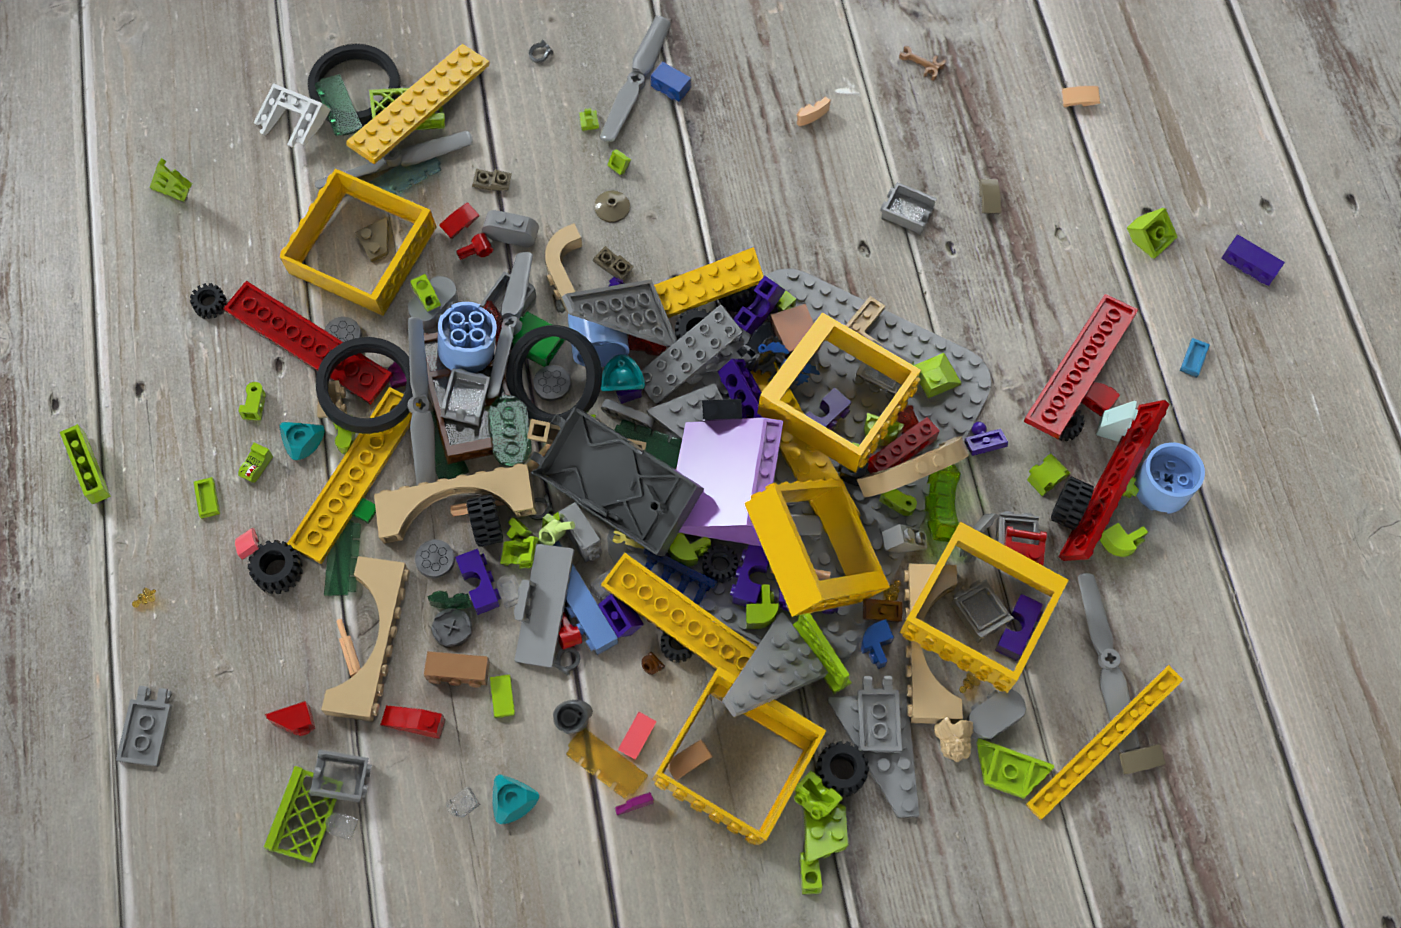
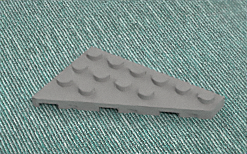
[562,279,678,347]
[647,383,723,441]
[722,612,828,717]
[828,693,919,818]

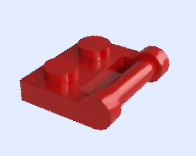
[1004,526,1047,566]

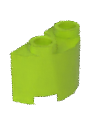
[864,413,904,446]
[1027,453,1071,496]
[500,536,539,569]
[794,770,843,819]

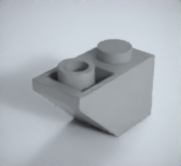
[882,524,928,553]

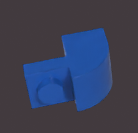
[861,619,894,669]

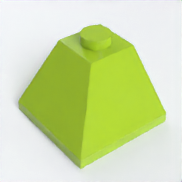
[1126,208,1178,259]
[913,353,962,399]

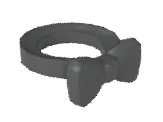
[529,40,554,63]
[529,495,554,521]
[553,647,580,676]

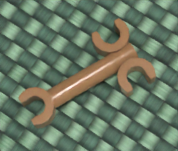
[899,46,946,81]

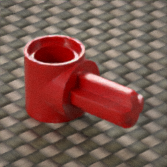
[456,233,493,260]
[558,612,582,650]

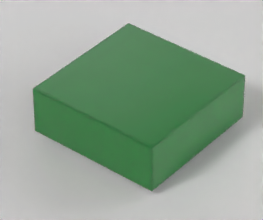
[352,498,376,524]

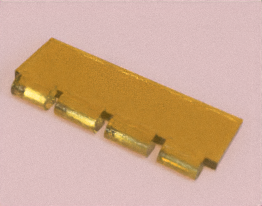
[566,728,648,799]

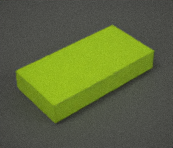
[193,477,220,519]
[490,674,515,718]

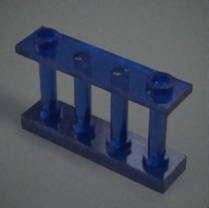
[643,548,718,605]

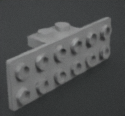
[641,305,743,404]
[514,544,575,668]

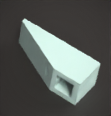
[1096,401,1138,442]

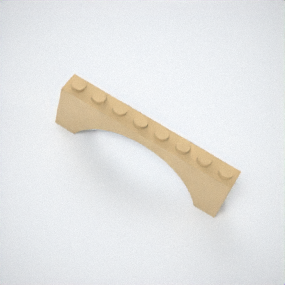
[374,464,537,544]
[321,556,410,722]
[903,564,963,724]

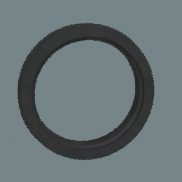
[308,44,401,128]
[506,325,602,426]
[316,337,413,434]

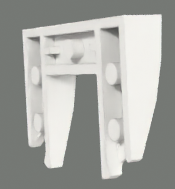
[254,83,331,147]

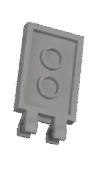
[857,676,902,753]
[116,686,173,767]

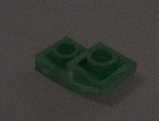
[427,591,472,609]

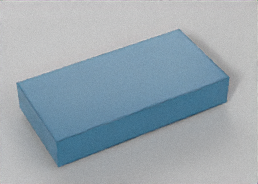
[1179,338,1210,377]

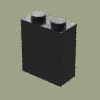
[702,399,742,421]

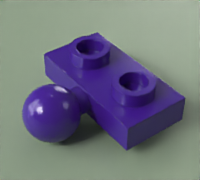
[965,422,1008,456]

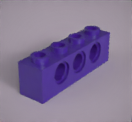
[717,358,764,419]

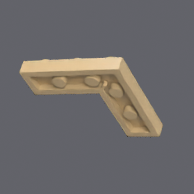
[845,296,885,345]

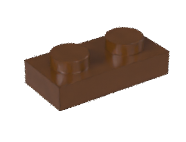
[863,598,902,622]

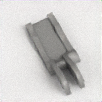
[959,513,999,562]

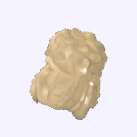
[934,717,973,762]

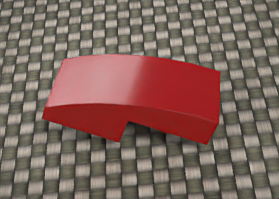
[439,202,480,239]

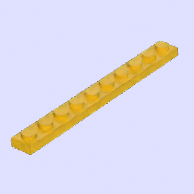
[1025,665,1184,820]

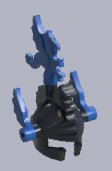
[737,322,820,386]

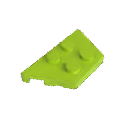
[149,158,192,201]
[976,738,1055,799]
[803,803,848,865]

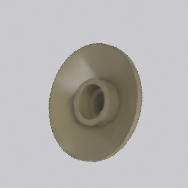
[594,191,630,222]

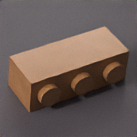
[424,651,490,688]

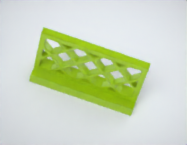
[369,88,445,130]
[792,613,852,694]
[264,766,343,864]

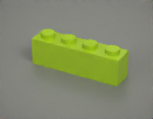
[60,424,111,505]

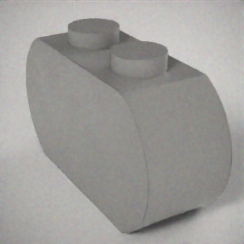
[482,210,539,247]
[408,276,458,330]
[967,689,1026,742]

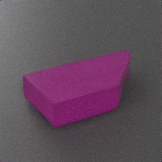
[387,361,407,389]
[615,792,654,816]

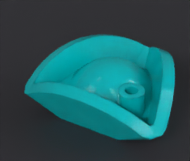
[601,354,645,391]
[279,422,325,460]
[492,775,539,824]

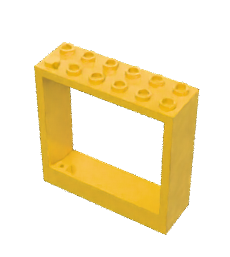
[280,168,437,316]
[757,312,921,473]
[744,478,890,617]
[899,521,1069,693]
[652,666,827,845]

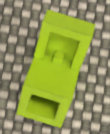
[1100,523,1148,557]
[667,533,711,566]
[746,584,779,629]

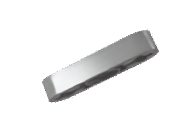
[601,399,655,431]

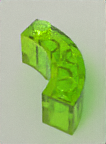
[925,464,961,542]

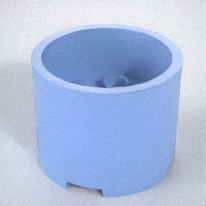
[437,302,497,373]
[568,314,629,367]
[1135,442,1205,514]

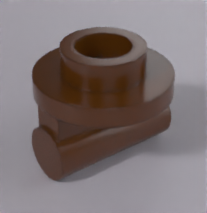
[641,651,665,675]

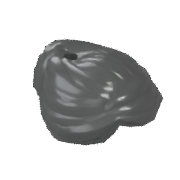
[553,700,593,734]

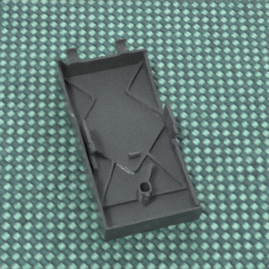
[530,407,705,556]

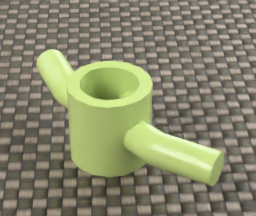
[538,520,575,546]

